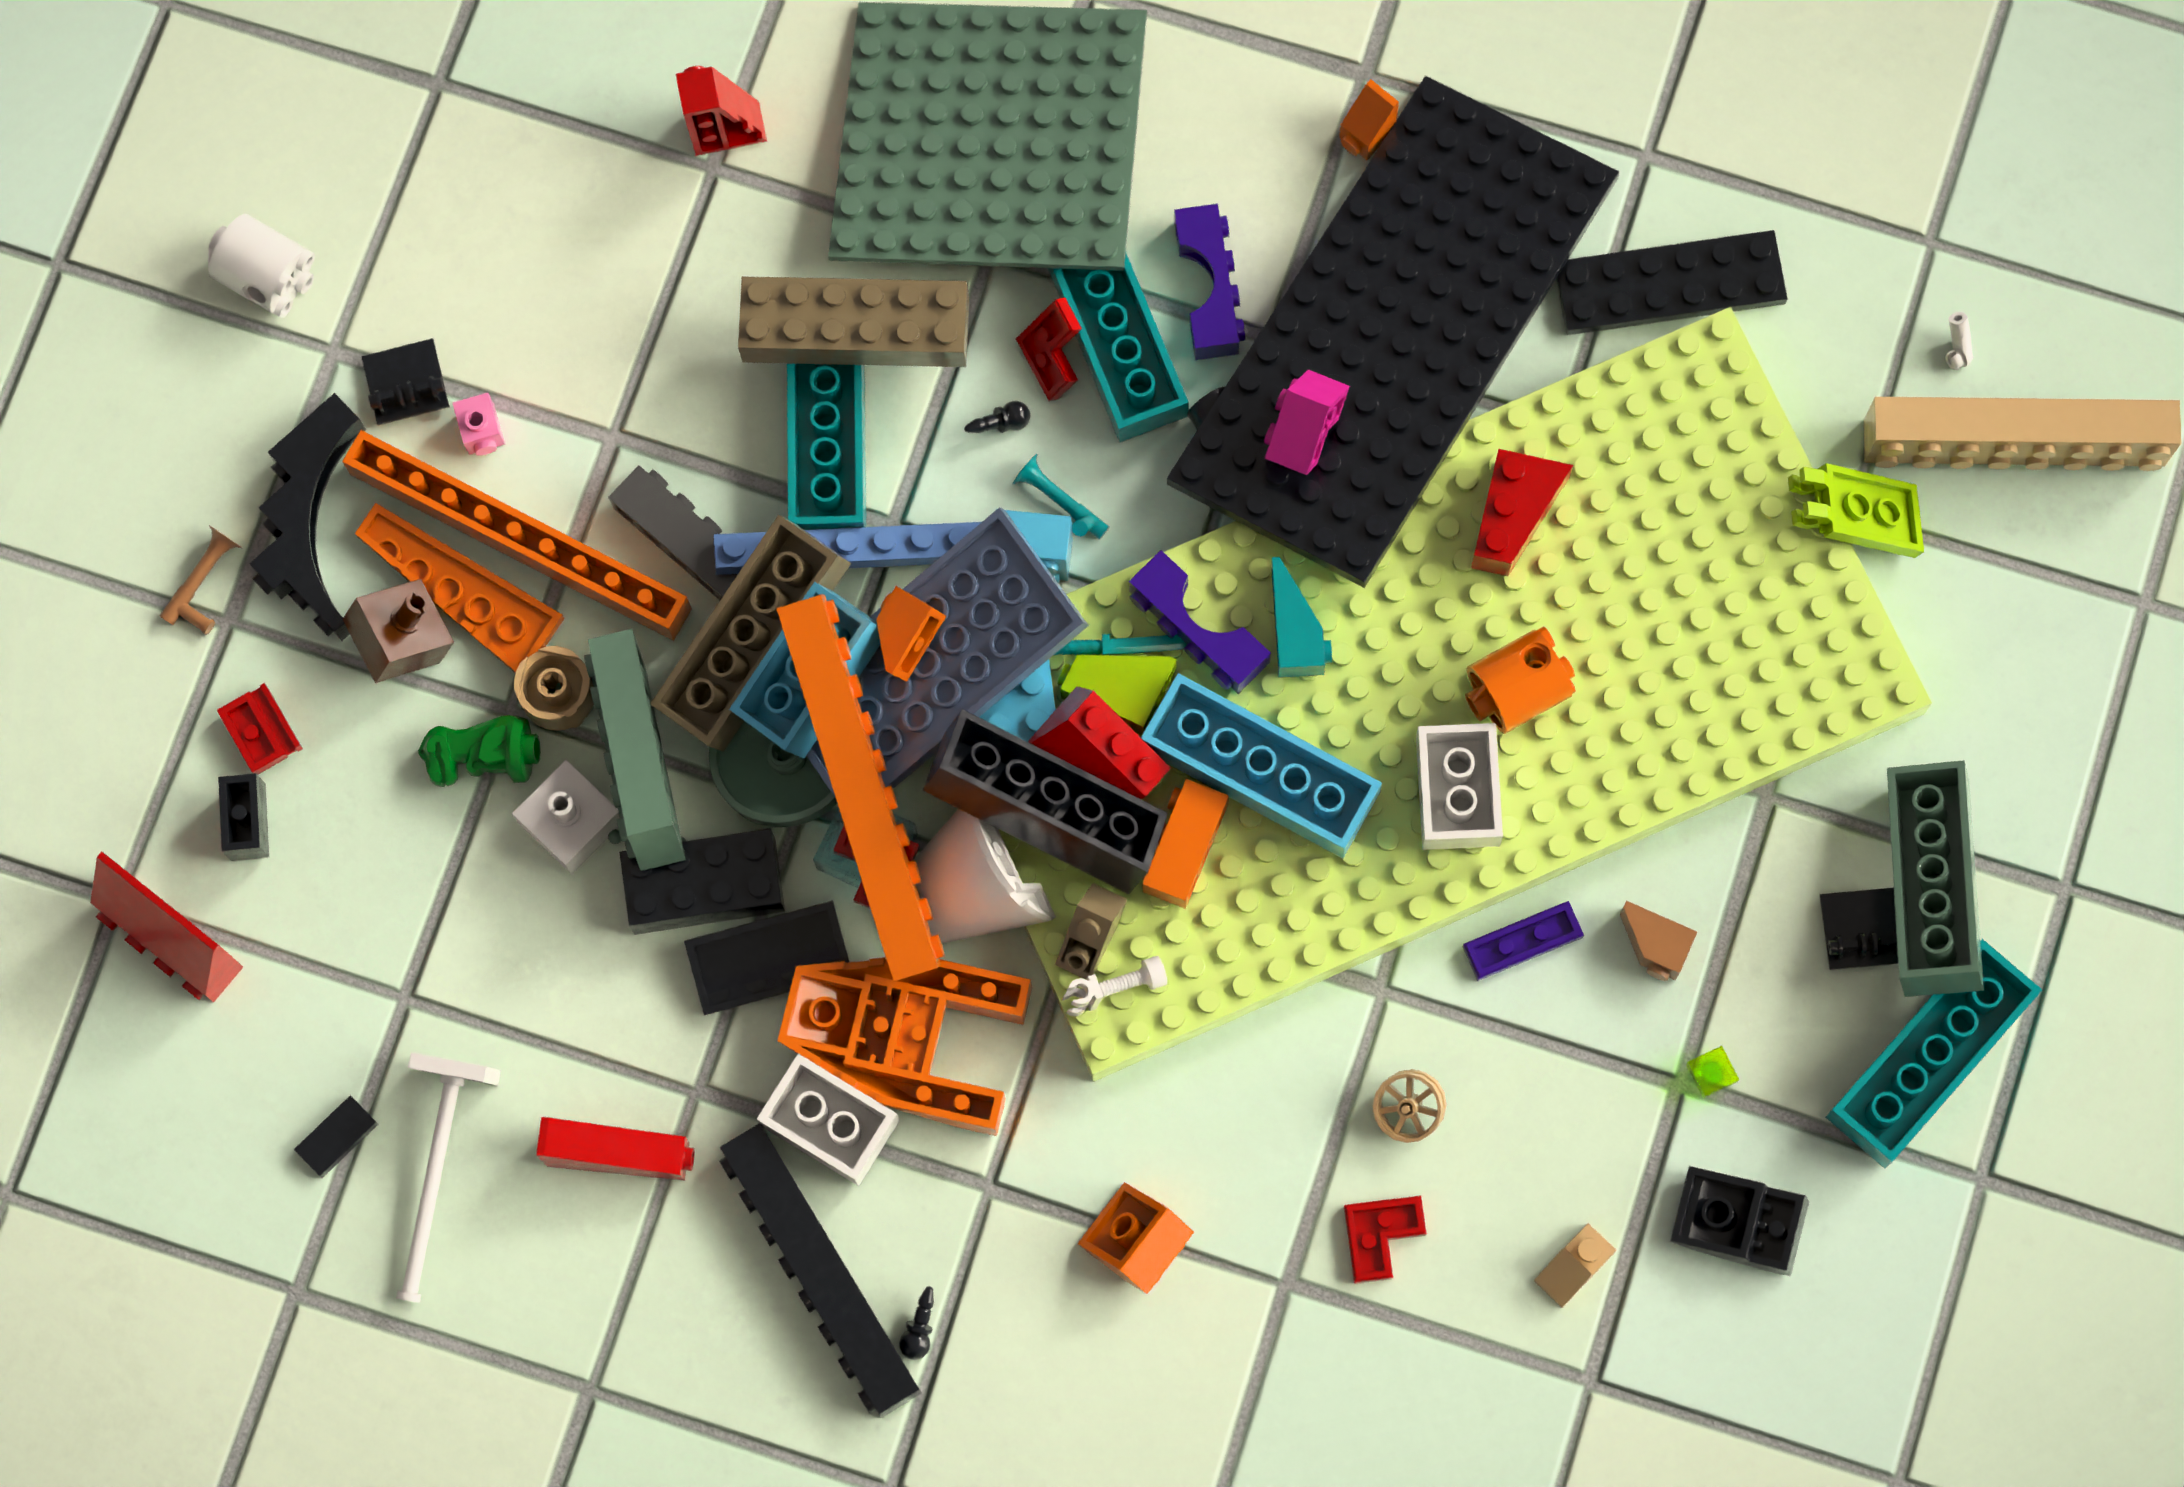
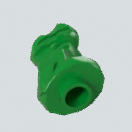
[418,715,541,787]

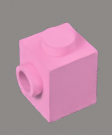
[452,393,505,455]

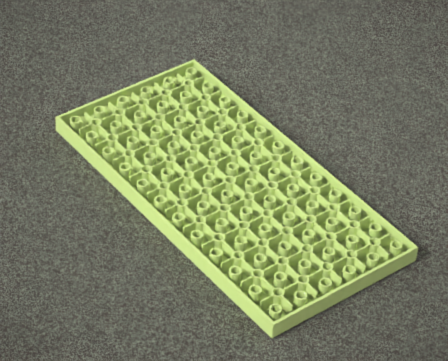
[998,307,1932,1082]

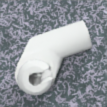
[1946,312,1973,370]

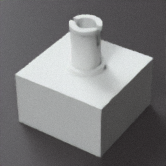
[512,760,620,874]

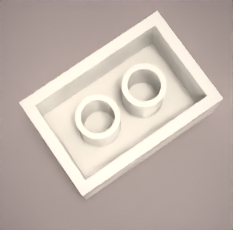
[1416,723,1503,850]
[756,1054,900,1186]

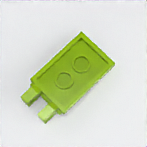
[1788,463,1924,558]

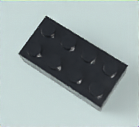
[619,828,785,935]

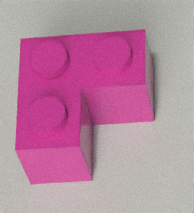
[1264,370,1350,475]

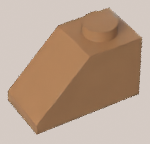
[1620,900,1697,981]

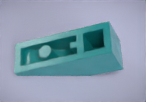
[1271,557,1332,678]

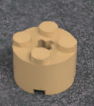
[514,646,594,730]

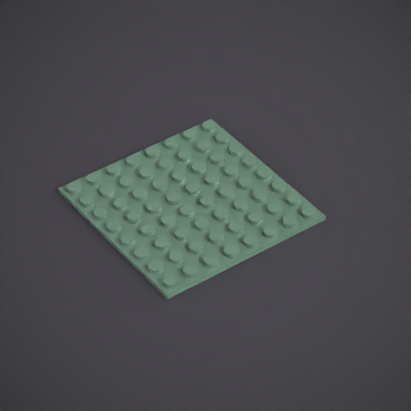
[828,2,1147,271]

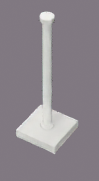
[396,1053,501,1302]

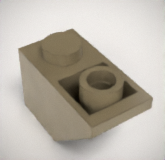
[1055,883,1127,979]

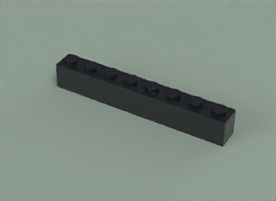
[719,1123,922,1418]

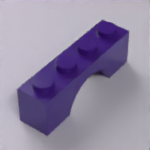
[1174,203,1245,360]
[1129,550,1271,694]

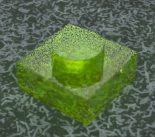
[1686,1045,1740,1099]

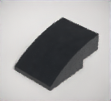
[1670,1166,1809,1277]

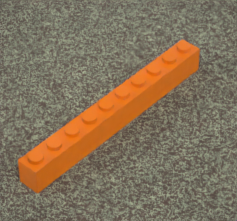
[342,430,692,641]
[776,594,945,982]

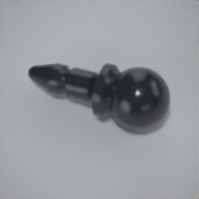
[964,401,1030,433]
[899,1286,934,1360]

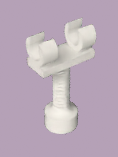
[1062,956,1167,1016]

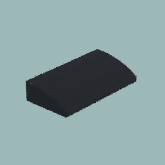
[684,900,849,1015]

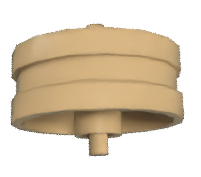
[1373,1069,1447,1143]

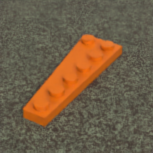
[355,503,565,673]

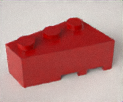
[675,66,767,156]
[1471,449,1573,576]

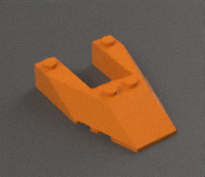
[777,957,1032,1136]

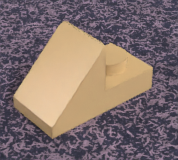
[1534,1223,1617,1308]

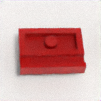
[217,683,303,775]

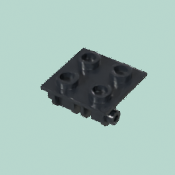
[361,338,450,425]
[1819,887,1898,970]

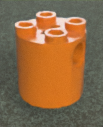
[1465,627,1576,734]

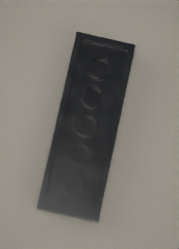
[1556,230,1788,335]

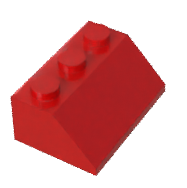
[1028,686,1171,799]

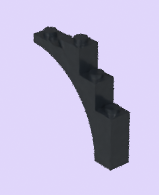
[249,393,366,641]

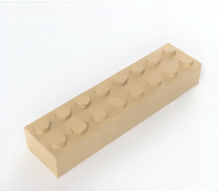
[1863,397,2182,471]

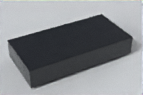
[294,1095,379,1178]

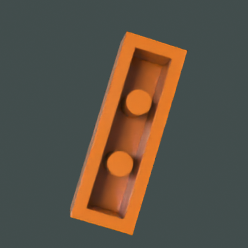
[1142,779,1229,909]

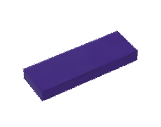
[1462,901,1584,981]

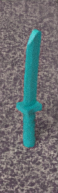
[1054,634,1187,655]

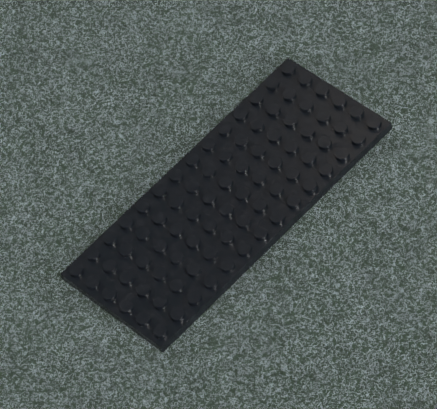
[1167,75,1620,588]

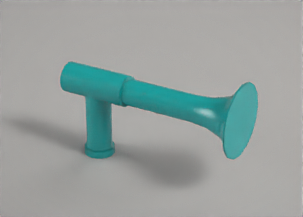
[1013,454,1110,540]

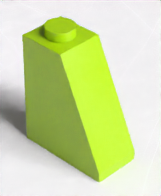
[1057,655,1177,735]

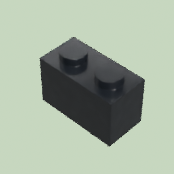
[218,773,269,861]

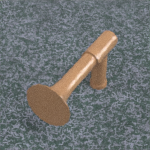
[160,525,242,635]

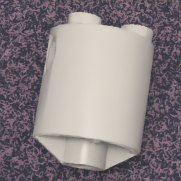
[208,214,315,318]

